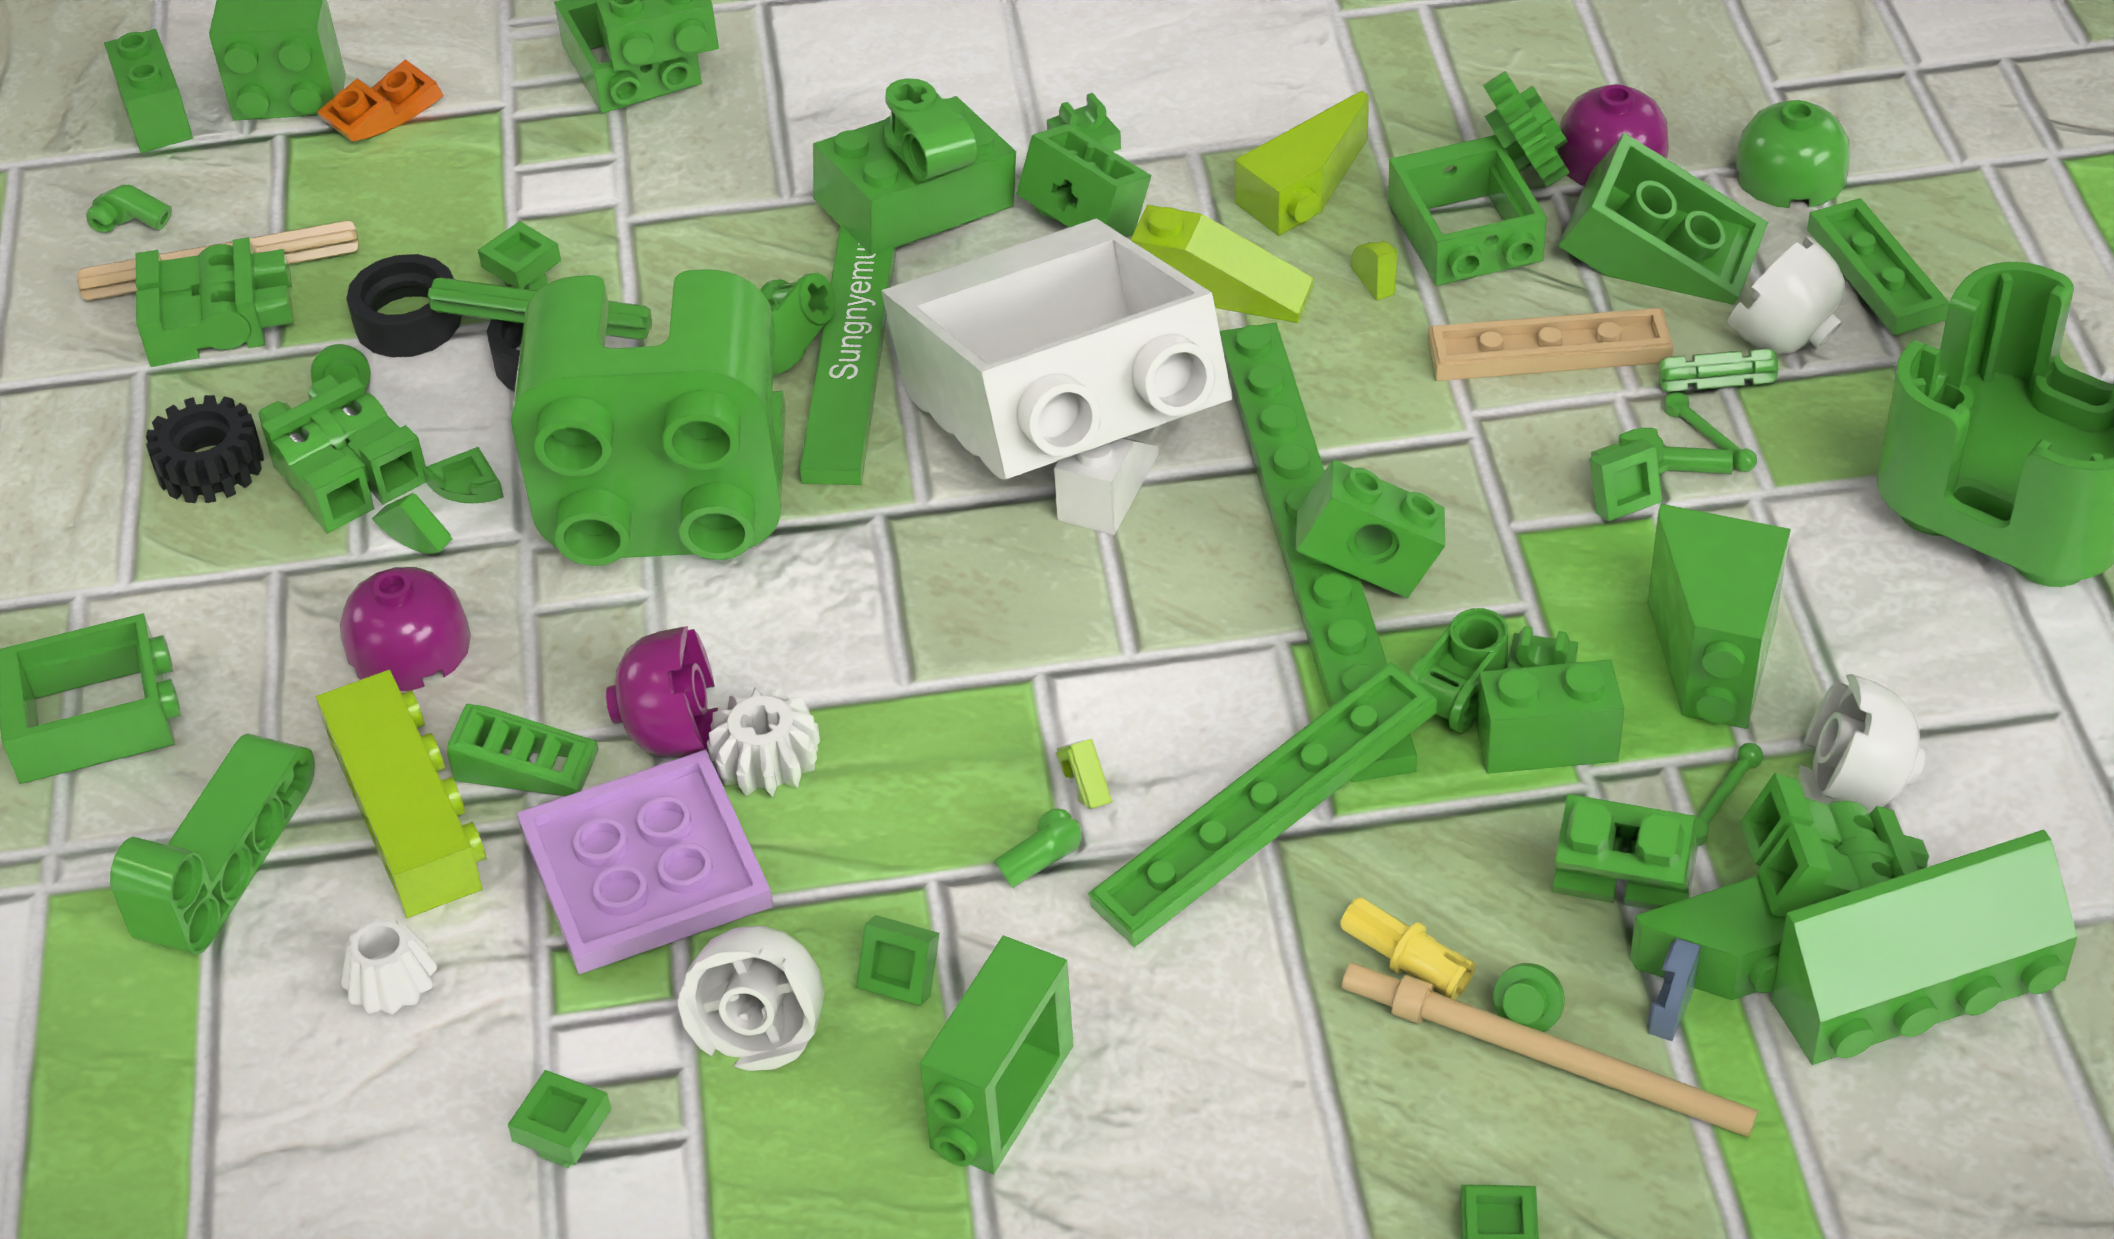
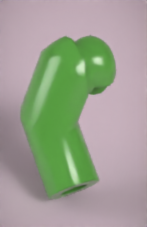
[86,185,172,233]
[995,808,1082,888]

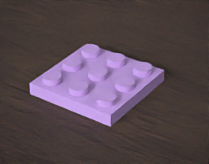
[517,750,774,975]

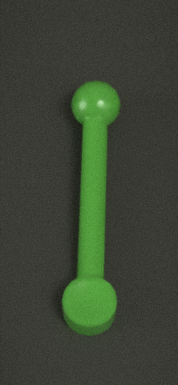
[1664,393,1757,472]
[1694,743,1764,847]

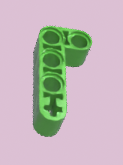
[110,733,315,955]

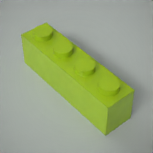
[315,669,487,919]

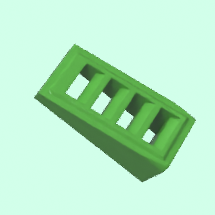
[447,704,598,796]

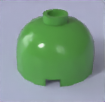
[1735,100,1850,208]

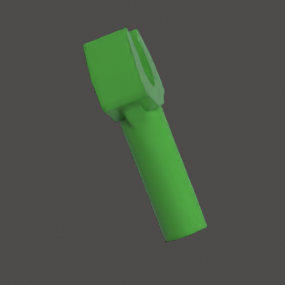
[1618,427,1733,477]

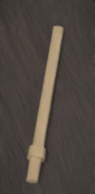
[1342,962,1759,1138]

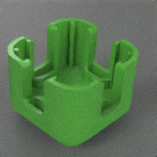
[1877,262,2114,587]
[511,269,786,566]

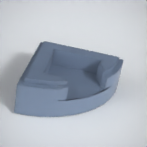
[1647,938,1701,1041]

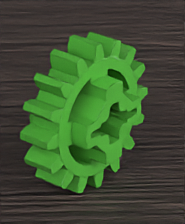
[1483,71,1570,187]

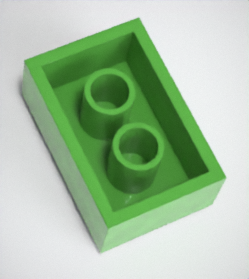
[813,96,1016,255]

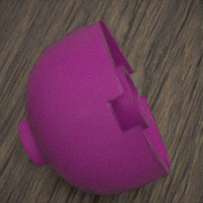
[1557,84,1669,186]
[340,567,471,691]
[606,626,718,758]

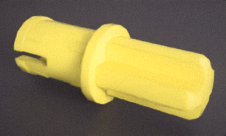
[1340,898,1476,1000]

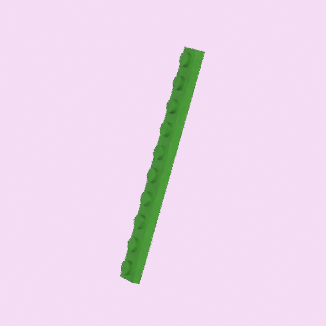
[1219,322,1417,782]

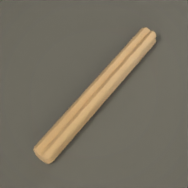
[77,220,359,301]

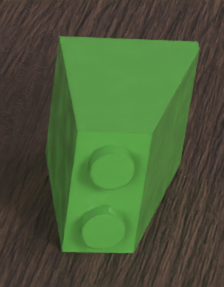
[1648,504,1791,729]

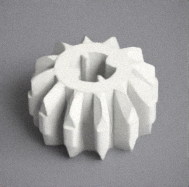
[707,687,820,798]

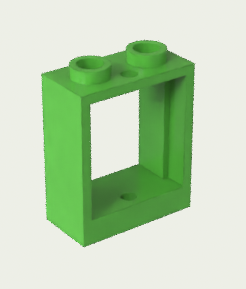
[554,0,702,114]
[1388,135,1547,286]
[0,613,181,784]
[919,935,1074,1174]

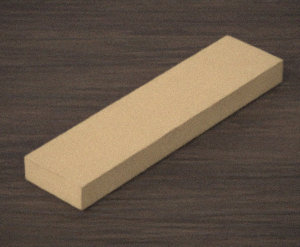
[1428,308,1673,381]

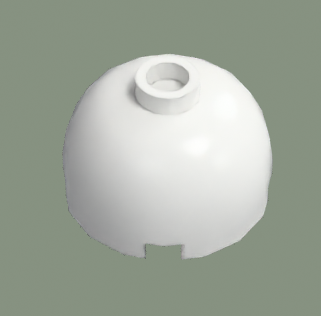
[1727,235,1845,355]
[1798,674,1925,811]
[678,926,825,1071]

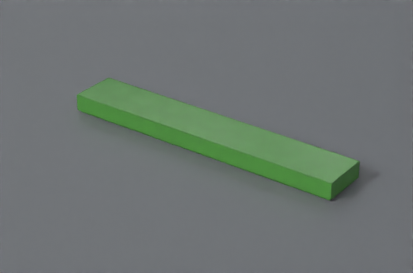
[1088,662,1437,948]

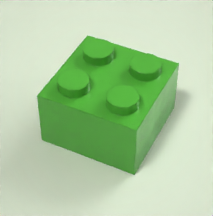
[209,0,346,121]

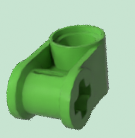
[884,78,977,181]
[761,273,836,375]
[1408,608,1508,734]

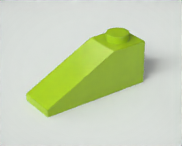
[1234,90,1369,236]
[1130,204,1314,323]

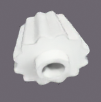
[340,918,437,1014]

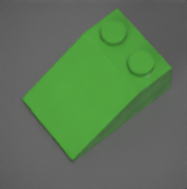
[1558,133,1768,305]

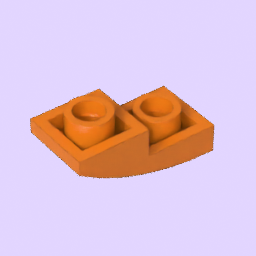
[317,59,444,142]

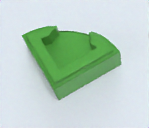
[423,447,504,503]
[372,493,453,554]

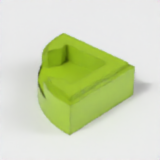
[1350,241,1397,301]
[1055,739,1113,809]

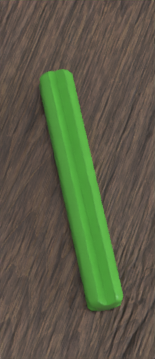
[428,277,652,341]

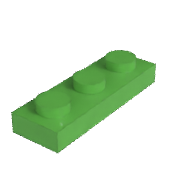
[1807,198,1950,336]

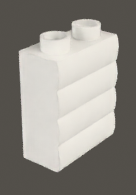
[881,218,1232,480]

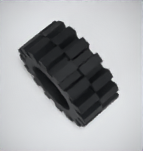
[146,395,264,503]

